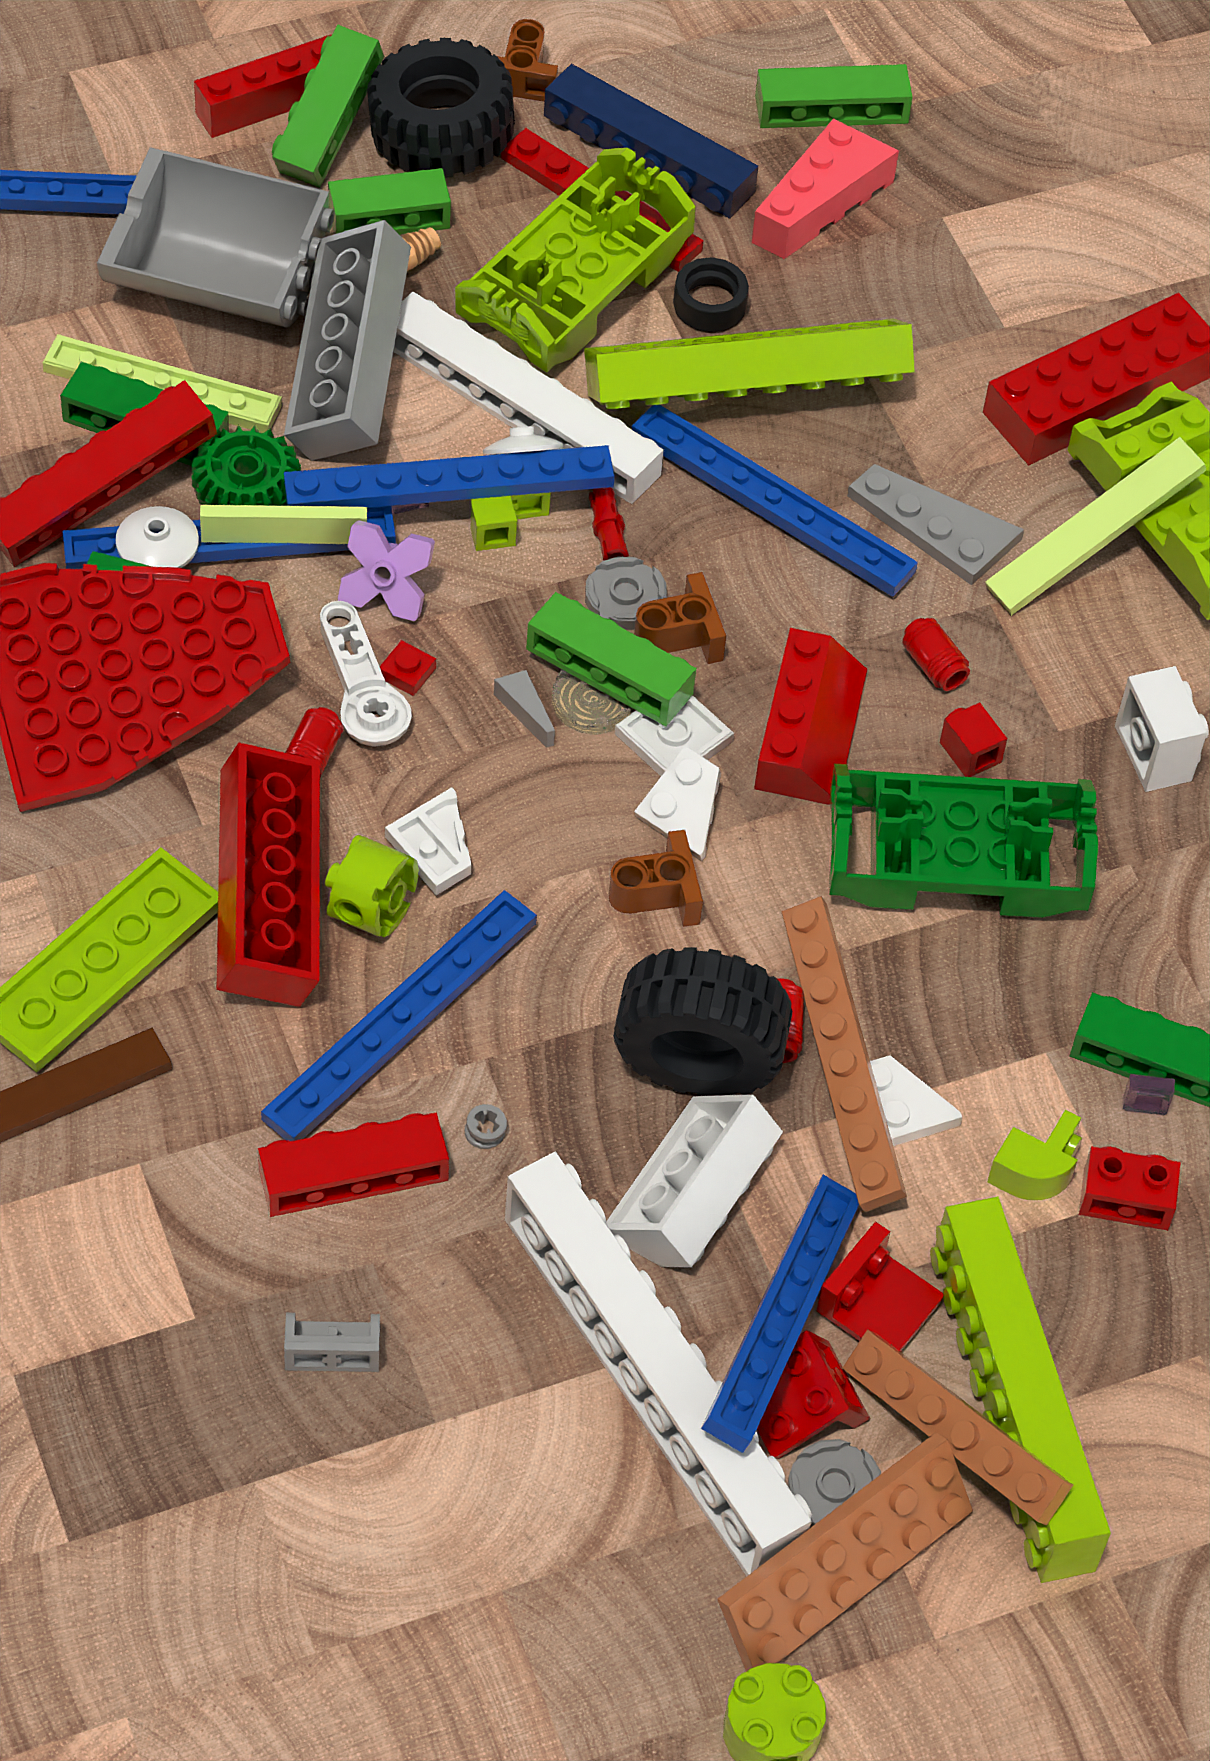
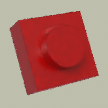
[380,640,436,696]

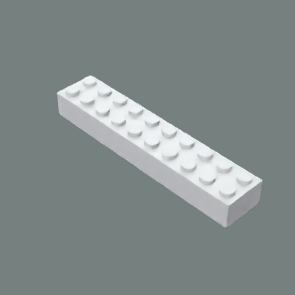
[505,1151,812,1576]

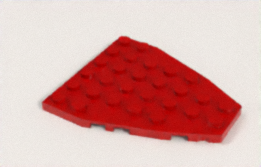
[0,563,291,812]

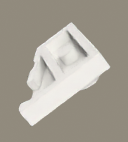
[634,746,721,861]
[385,787,471,895]
[870,1055,962,1146]

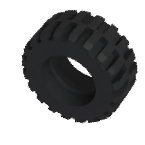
[367,38,515,178]
[613,947,793,1096]

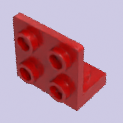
[816,1221,944,1352]
[757,1330,870,1459]

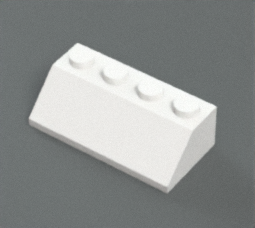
[605,1095,783,1267]

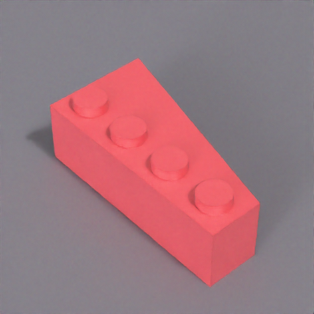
[751,119,899,259]

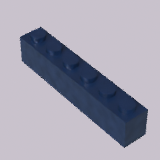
[544,63,759,219]

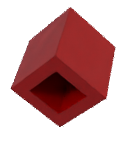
[939,702,1008,777]

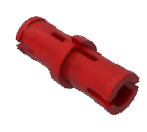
[588,487,629,561]

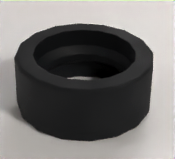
[673,257,749,332]

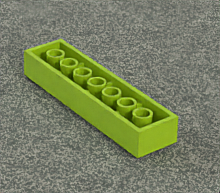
[584,318,915,409]
[930,1196,1111,1583]

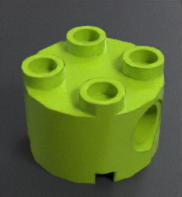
[325,835,419,937]
[723,1663,826,1761]

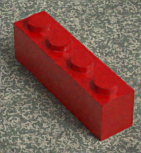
[194,34,332,138]
[258,1112,449,1217]

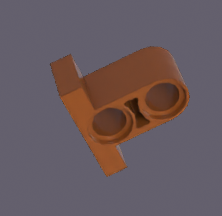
[497,19,558,101]
[634,572,727,664]
[609,829,703,927]

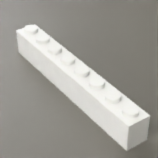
[393,292,664,504]

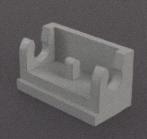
[284,1312,380,1372]

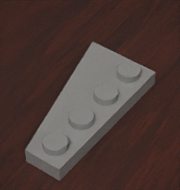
[847,464,1024,585]

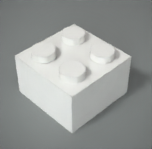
[1115,666,1209,792]

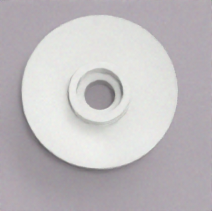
[483,426,564,455]
[116,506,199,568]

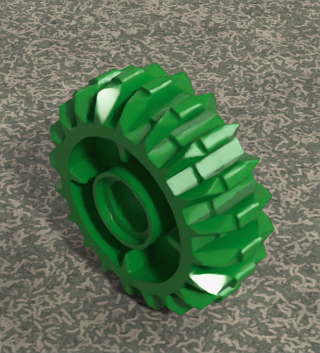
[191,424,301,506]

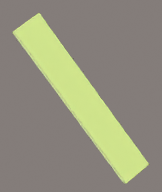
[43,334,282,433]
[985,437,1206,616]

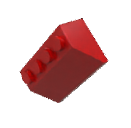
[754,627,867,805]

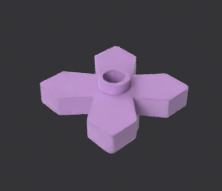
[338,520,435,621]

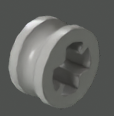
[465,1104,507,1149]

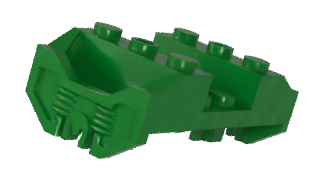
[829,764,1098,918]

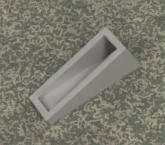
[494,670,555,748]

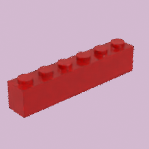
[0,380,217,567]

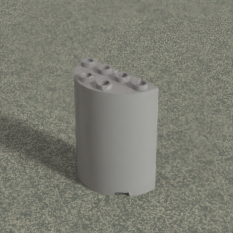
[97,147,335,328]

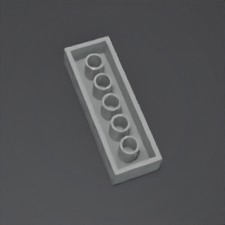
[284,220,411,461]

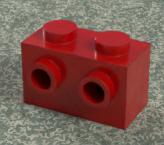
[1078,1146,1181,1231]

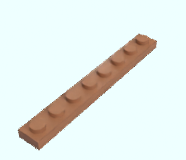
[781,896,907,1212]

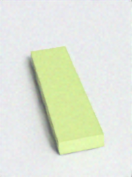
[200,505,367,544]

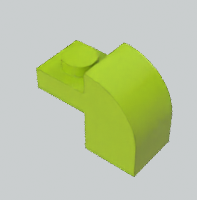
[470,492,551,551]
[987,1110,1082,1200]

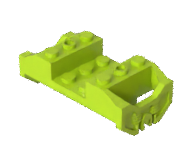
[455,148,696,372]
[1067,381,1210,620]

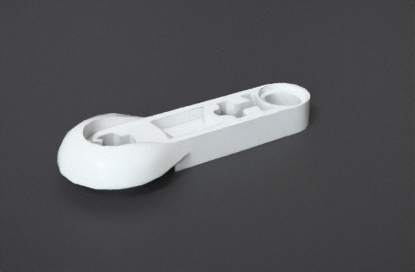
[320,601,412,747]

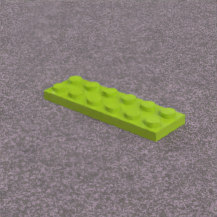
[0,847,218,1073]

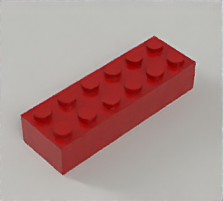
[982,292,1210,466]
[216,742,320,1007]

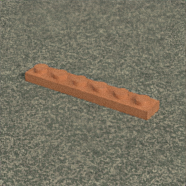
[842,1329,1073,1525]

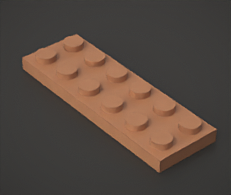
[717,1432,973,1671]

